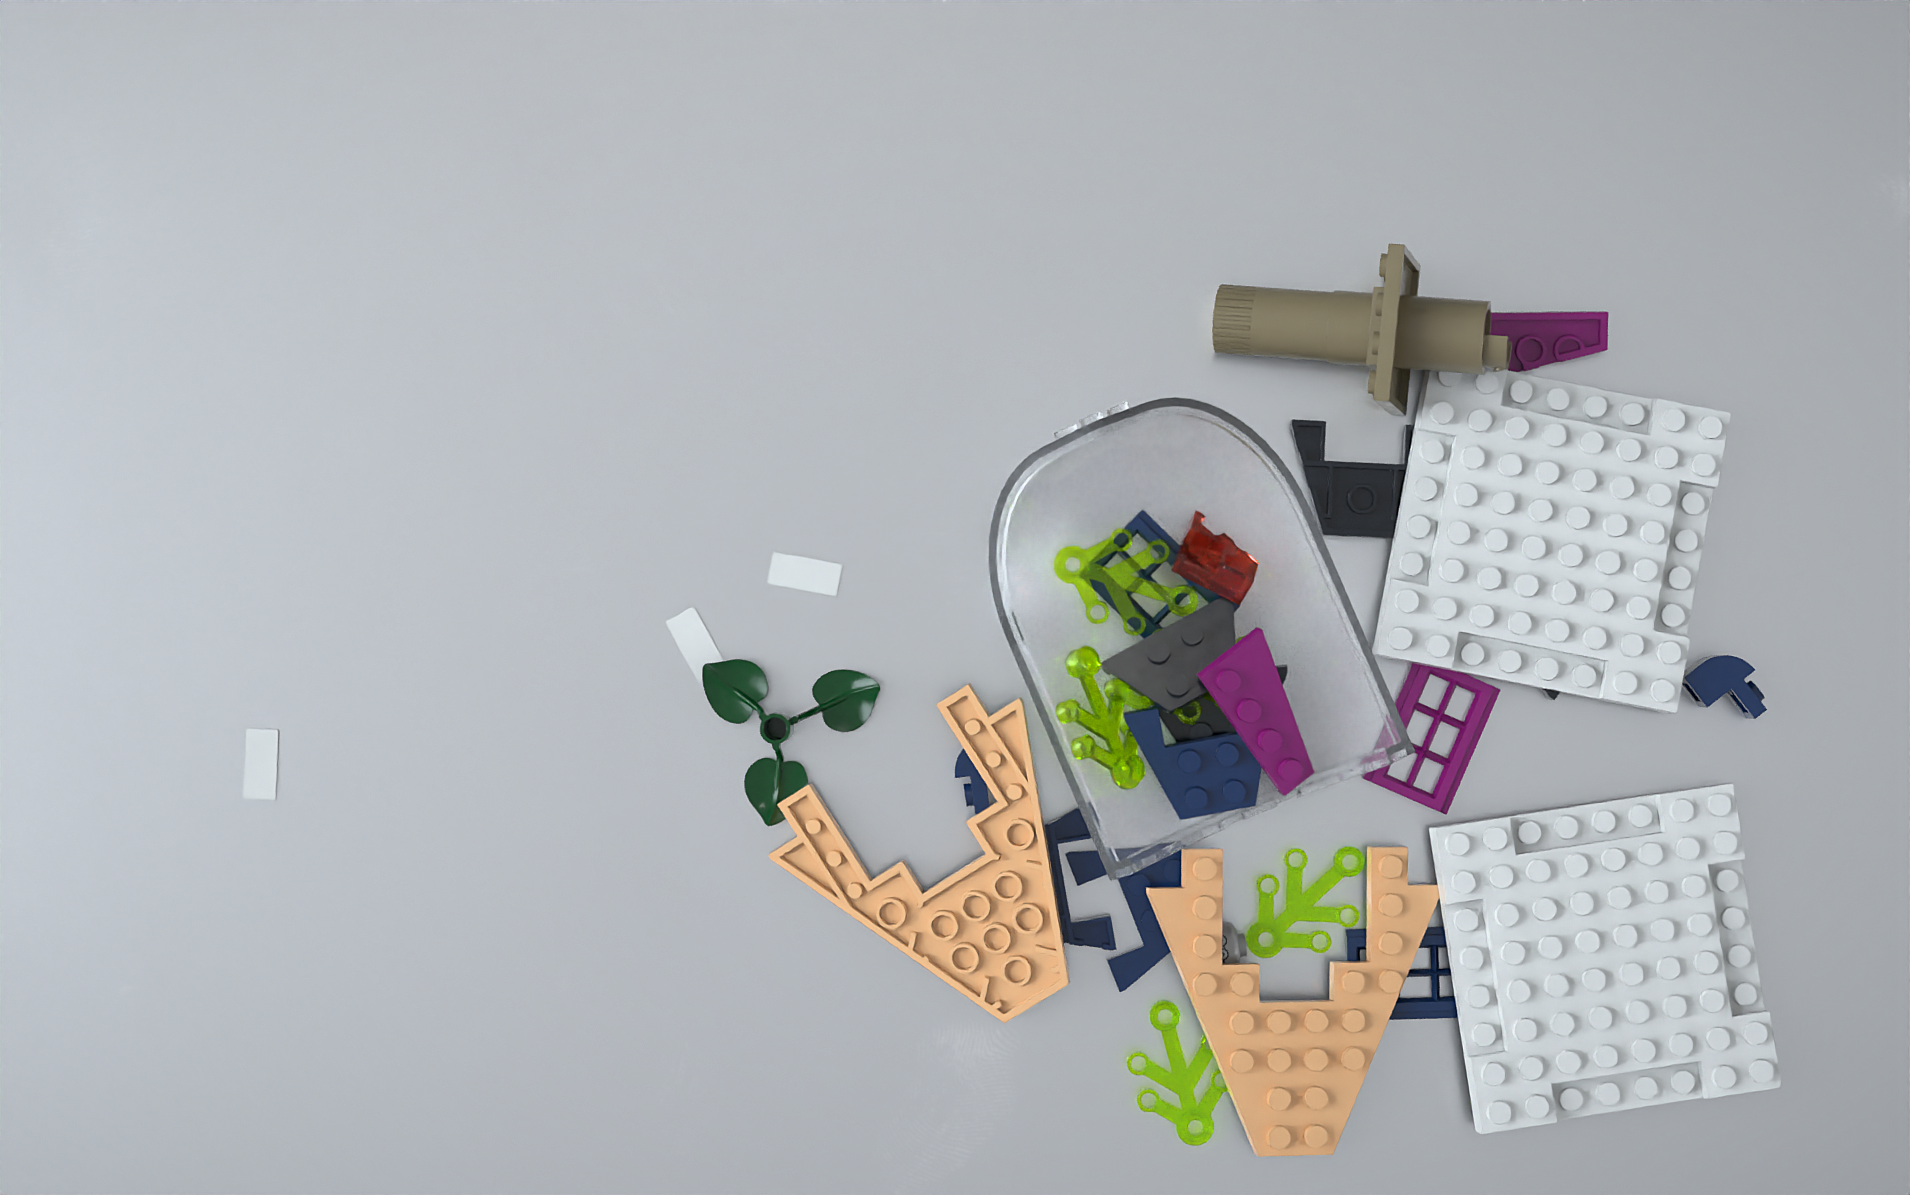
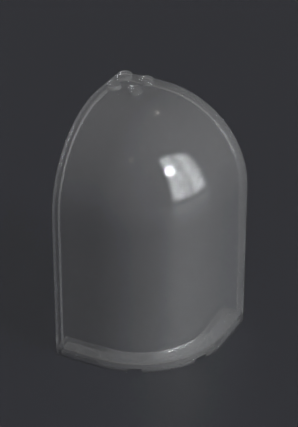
[988,397,1415,881]

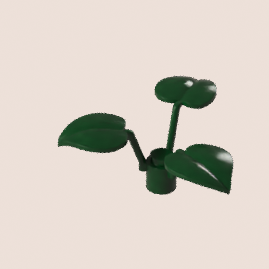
[702,659,880,826]

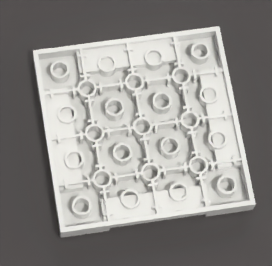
[1372,368,1731,713]
[1429,783,1782,1134]

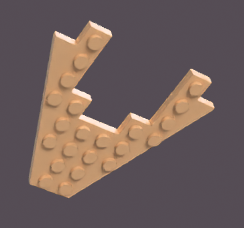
[768,683,1070,1023]
[1146,846,1439,1157]

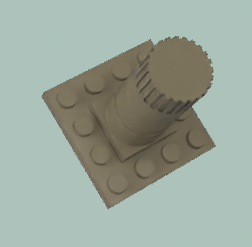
[1212,243,1512,416]

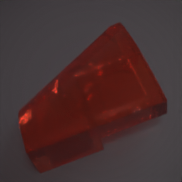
[1171,510,1259,605]

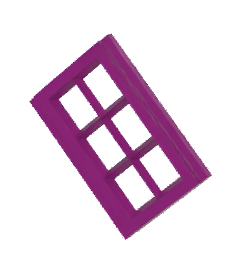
[1362,663,1501,815]

